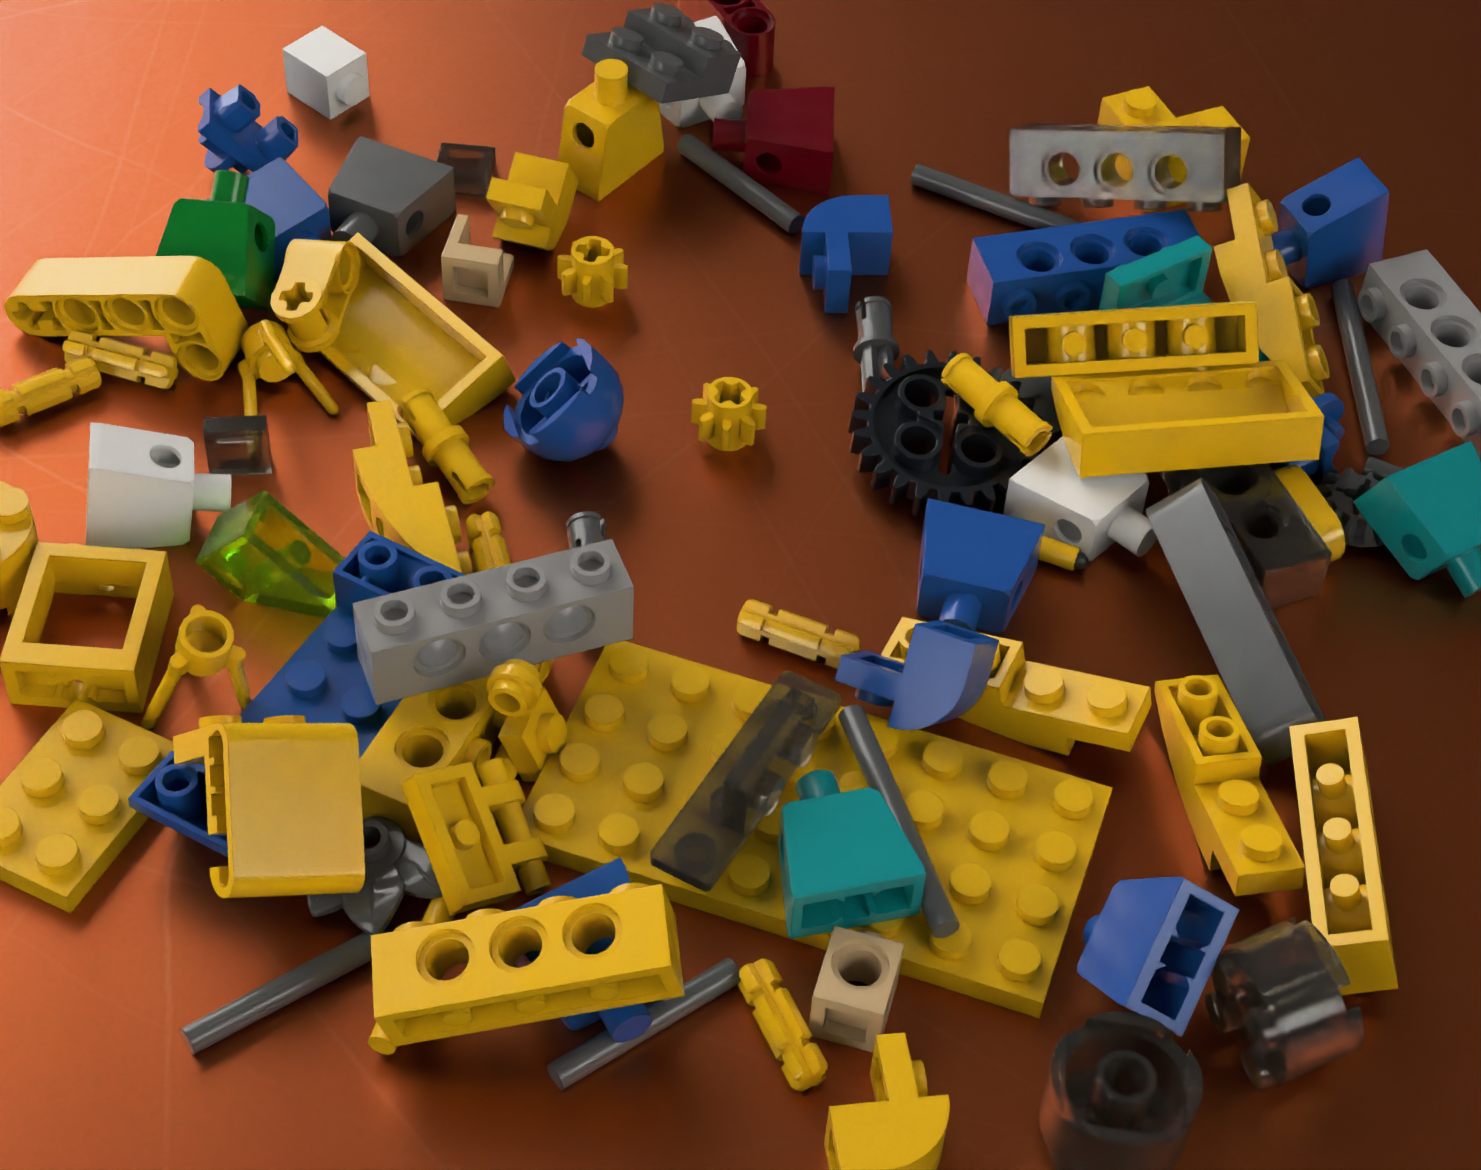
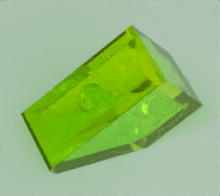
[195,490,345,618]

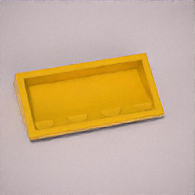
[286,233,516,441]
[1051,360,1325,478]

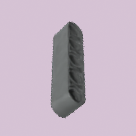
[1146,477,1326,766]

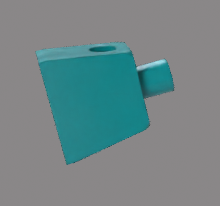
[1353,441,1481,598]
[778,770,926,939]

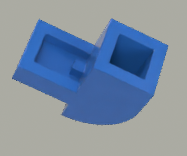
[799,195,893,313]
[835,620,999,730]

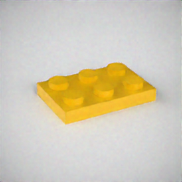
[0,698,174,914]

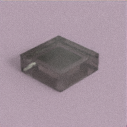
[437,142,496,197]
[203,415,272,475]

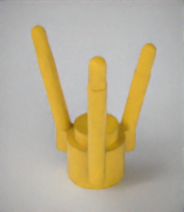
[237,319,339,456]
[141,604,251,730]

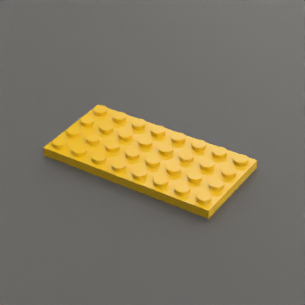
[522,641,1113,1019]

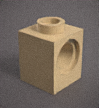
[809,926,904,1053]

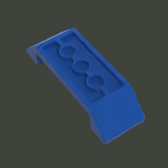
[128,531,465,857]

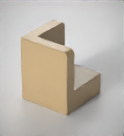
[441,214,514,308]

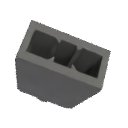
[328,136,456,257]

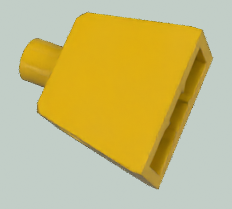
[558,59,664,202]

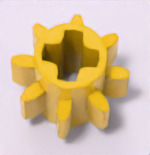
[557,236,628,308]
[691,377,767,451]

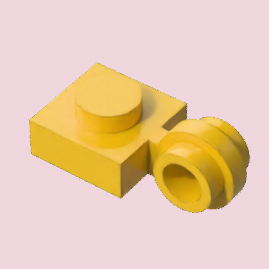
[486,659,567,782]

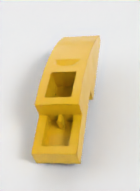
[1213,183,1330,398]
[352,399,473,575]
[881,617,1152,756]
[1154,674,1306,896]

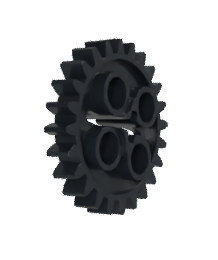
[848,350,1044,516]

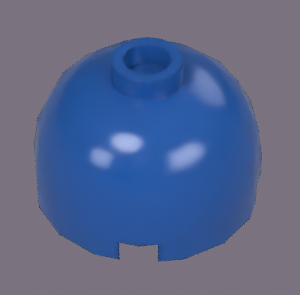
[503,338,624,462]

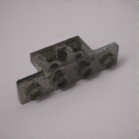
[650,671,841,891]

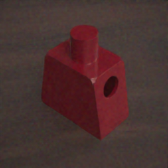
[712,87,835,195]

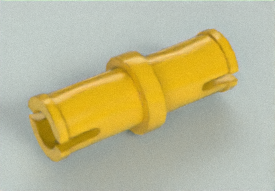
[941,353,1053,457]
[397,388,495,505]

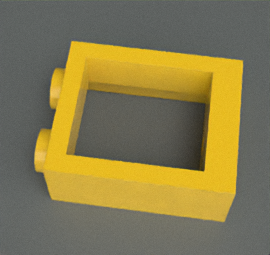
[0,542,174,713]

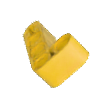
[4,256,249,381]

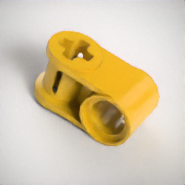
[270,239,360,353]

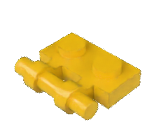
[401,757,552,915]

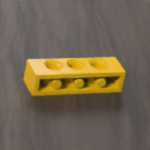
[1009,301,1259,378]
[359,659,554,843]
[1289,717,1398,997]
[371,883,685,1047]

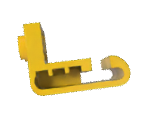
[173,715,365,898]

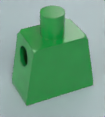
[156,170,276,311]

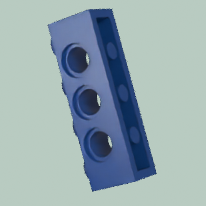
[966,209,1201,325]

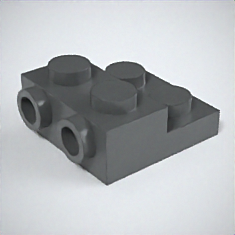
[581,3,741,104]

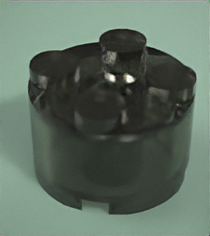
[1204,917,1364,1090]
[1039,1011,1203,1170]

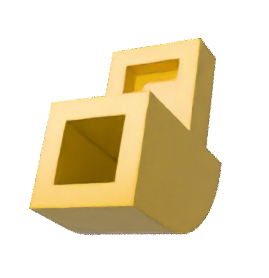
[486,152,579,251]
[824,1032,950,1170]

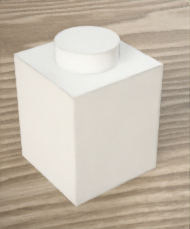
[282,26,370,120]

